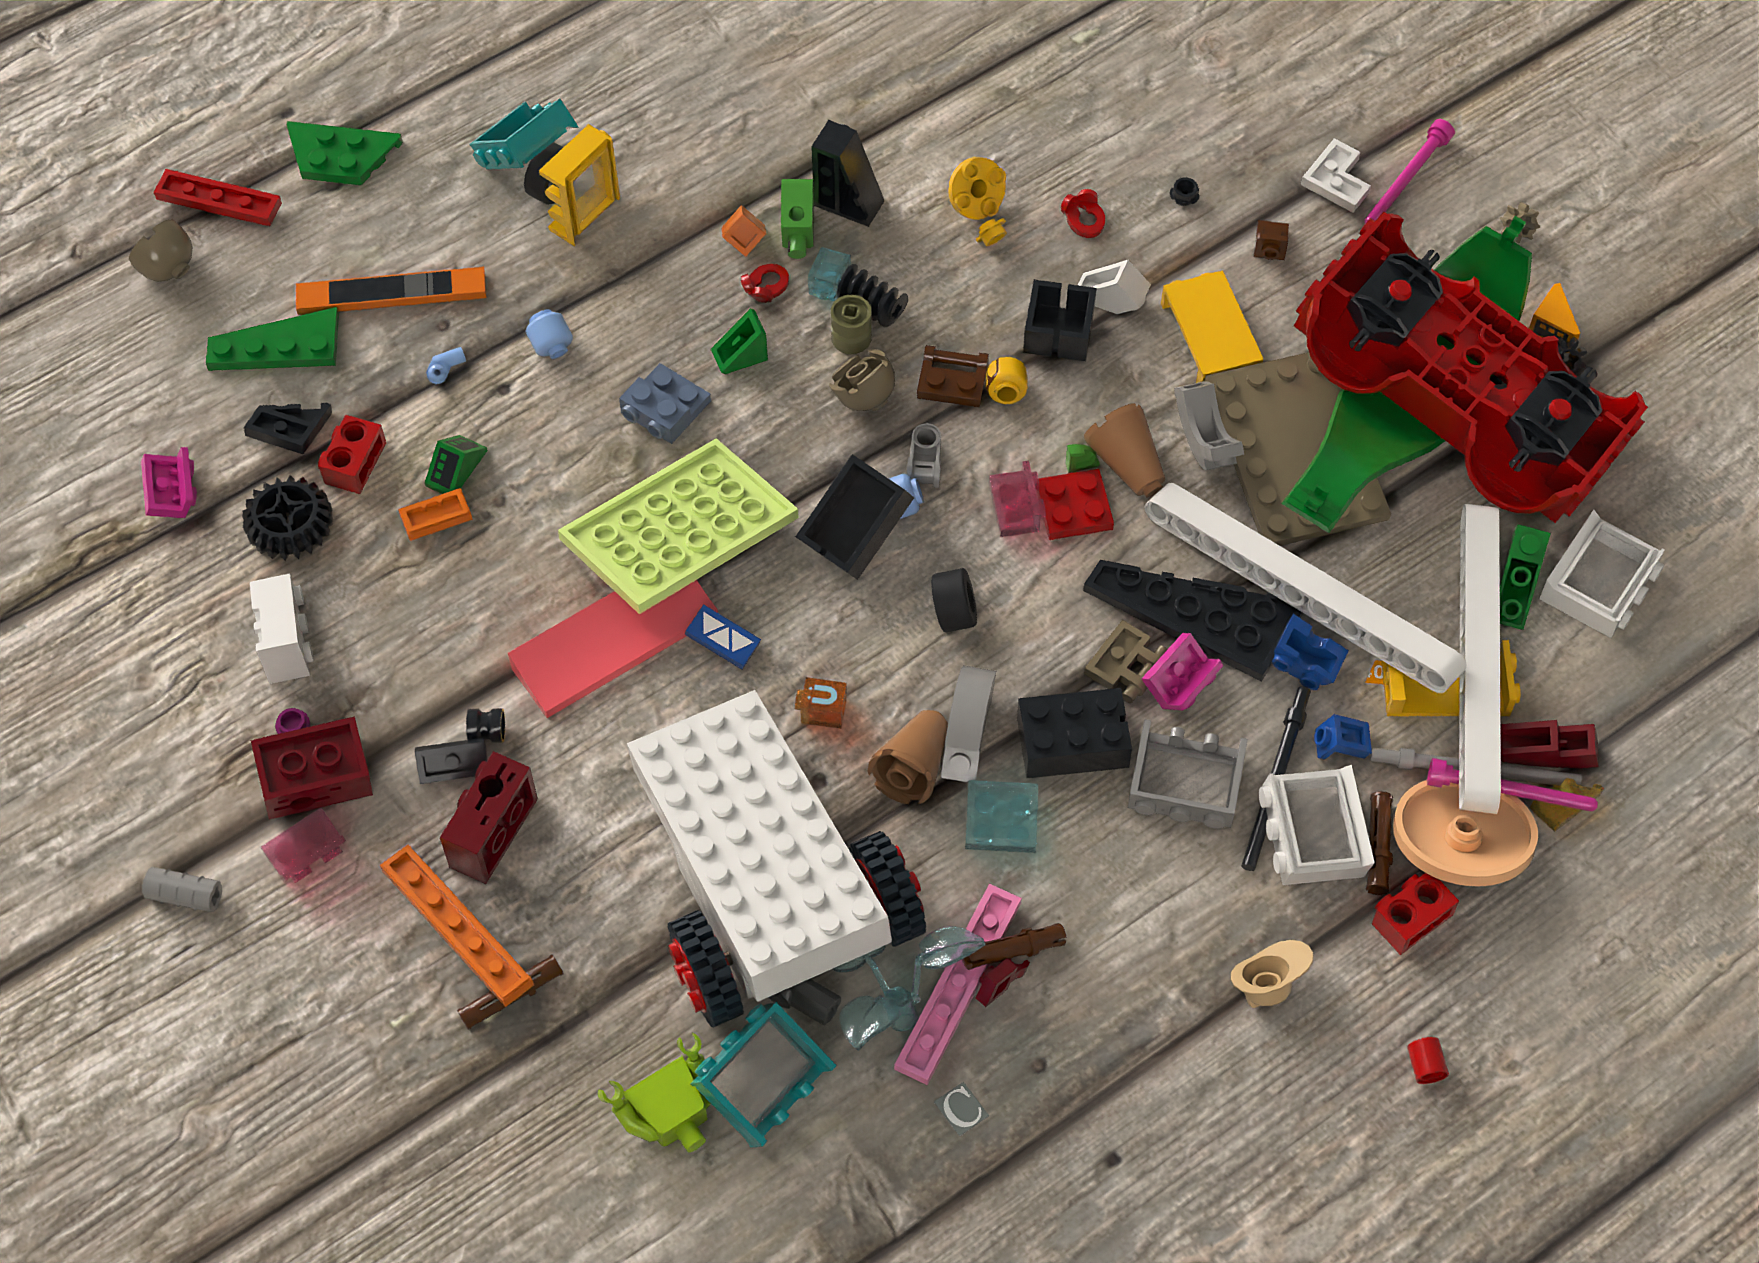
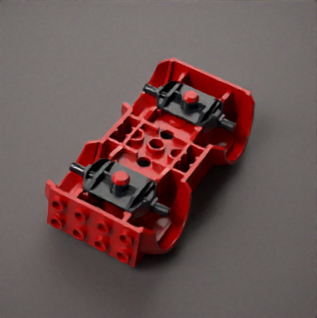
[1294,211,1648,523]

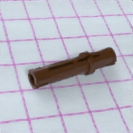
[1366,791,1393,895]
[961,923,1067,970]
[457,954,564,1030]

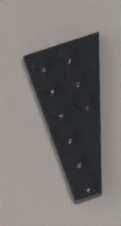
[1083,560,1304,682]

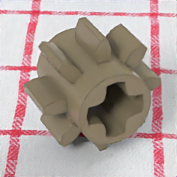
[1499,202,1540,243]

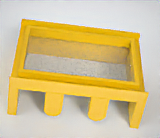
[539,124,620,246]

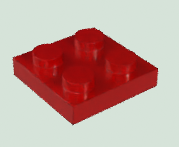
[1035,469,1114,540]

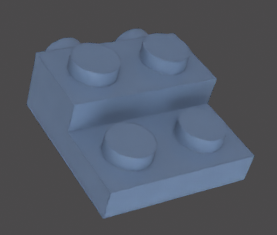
[619,363,711,444]

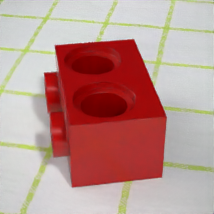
[318,415,386,494]
[1372,873,1459,955]

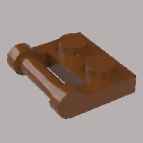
[917,345,989,407]

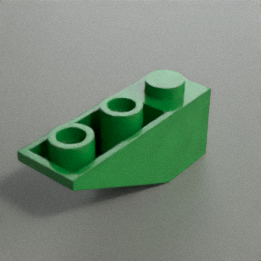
[1500,524,1551,630]

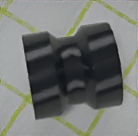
[466,708,505,743]

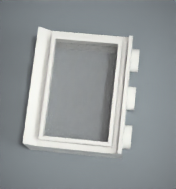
[1539,509,1665,638]
[1259,765,1375,885]

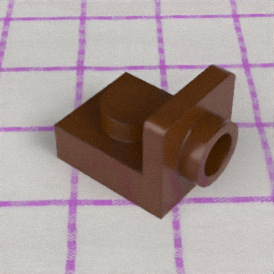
[1254,220,1289,261]

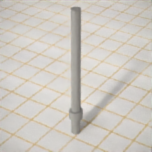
[1370,748,1582,788]

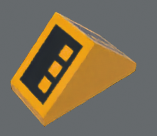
[1529,283,1580,353]

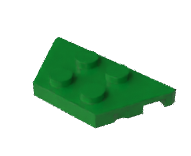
[286,121,403,185]

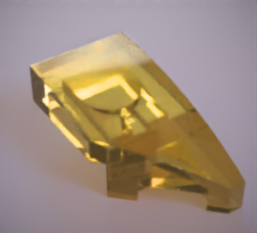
[1529,778,1604,832]

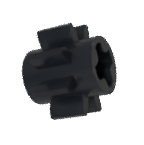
[1558,336,1587,374]

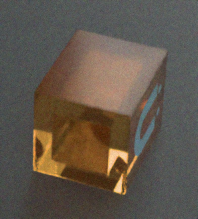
[795,677,847,729]

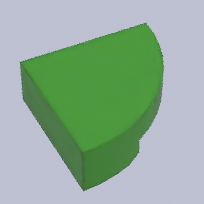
[1065,444,1100,473]

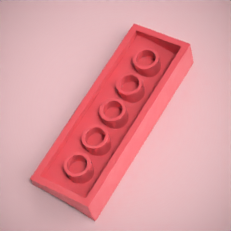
[508,580,718,718]

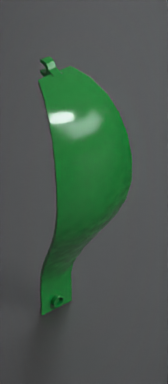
[1281,216,1532,533]

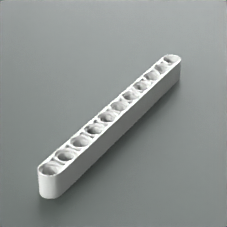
[1144,483,1466,693]
[1459,504,1501,814]

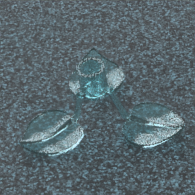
[832,926,986,1051]

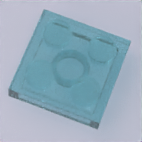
[965,780,1038,853]

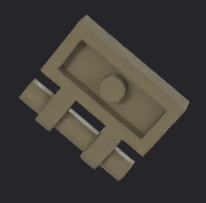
[1084,620,1168,703]

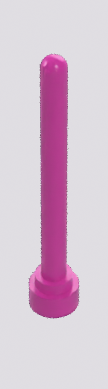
[1365,119,1455,223]
[1427,758,1598,811]

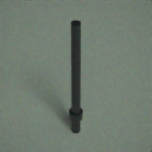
[1241,686,1311,871]

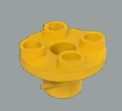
[948,157,1006,220]

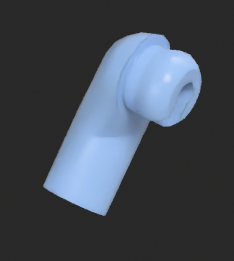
[426,347,466,384]

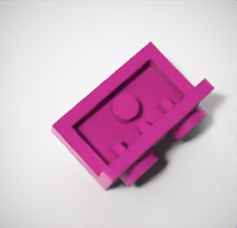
[141,447,197,518]
[1142,633,1224,711]

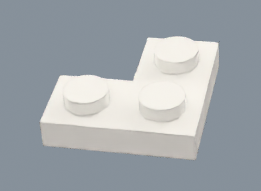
[1301,138,1371,213]

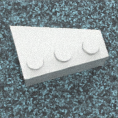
[250,574,314,684]

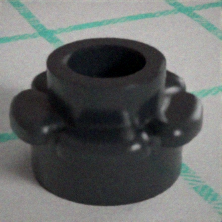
[1169,177,1200,206]

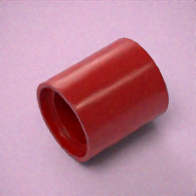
[1407,1037,1449,1084]

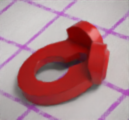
[1061,189,1105,238]
[740,264,789,303]

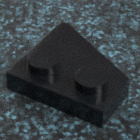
[244,403,332,454]

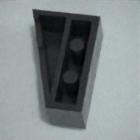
[811,120,885,227]

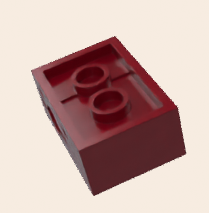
[250,716,373,820]
[440,751,538,884]

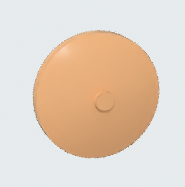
[1393,780,1538,886]

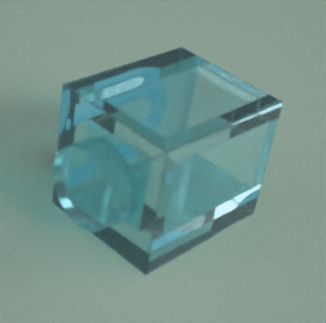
[808,247,851,301]

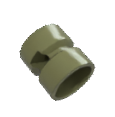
[831,295,872,354]

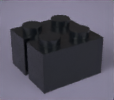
[1023,279,1097,362]

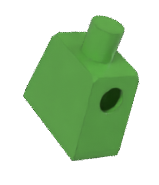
[781,179,814,259]

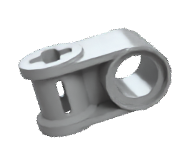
[907,423,941,488]

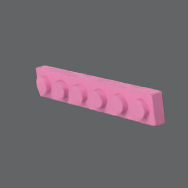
[894,884,1022,1085]

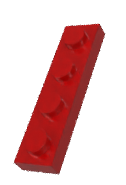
[154,169,282,227]

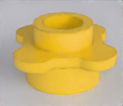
[976,218,1007,247]

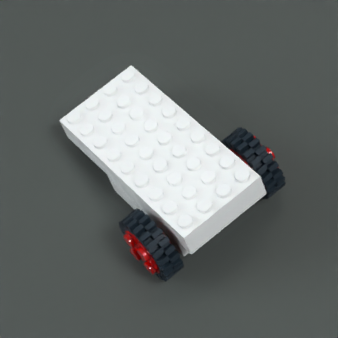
[627,690,926,1028]

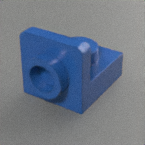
[1314,714,1372,760]

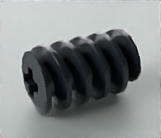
[837,264,908,327]

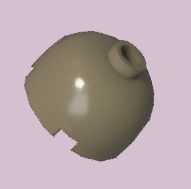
[129,219,193,282]
[829,349,895,411]

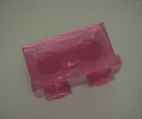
[989,460,1046,537]
[260,808,346,883]

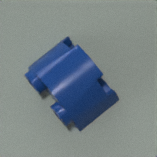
[1272,614,1349,690]

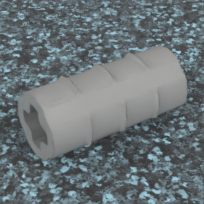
[142,867,222,912]

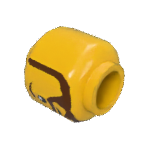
[986,357,1028,404]

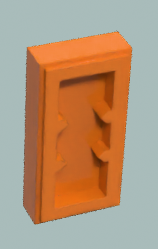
[398,488,473,541]

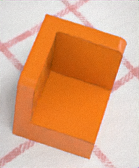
[721,205,766,257]

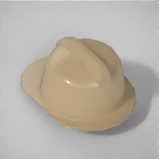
[1231,940,1313,1008]

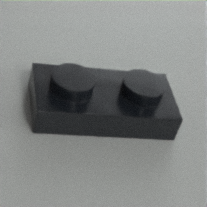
[415,738,488,784]

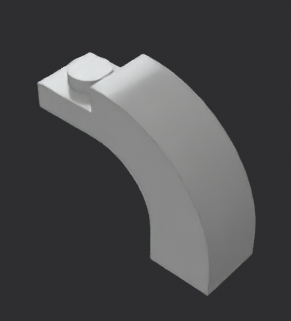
[1174,381,1244,471]
[940,665,997,783]

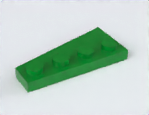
[206,307,339,371]

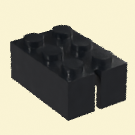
[795,454,914,580]
[1017,688,1132,779]

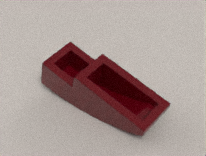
[1500,720,1599,768]

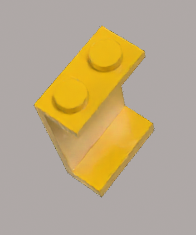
[1161,270,1264,383]
[1381,640,1521,716]

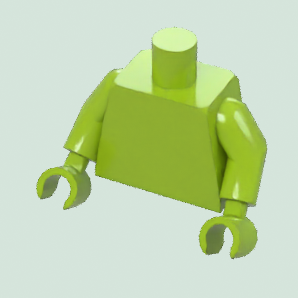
[598,1032,712,1152]

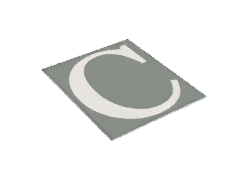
[934,1082,989,1136]

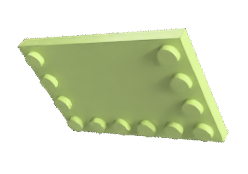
[558,438,799,614]

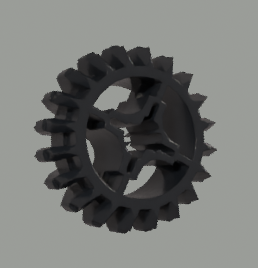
[242,475,333,561]

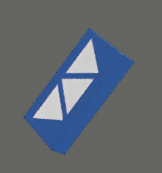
[685,604,761,670]

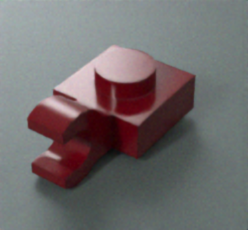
[975,958,1030,1007]

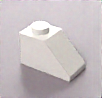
[1078,260,1151,314]

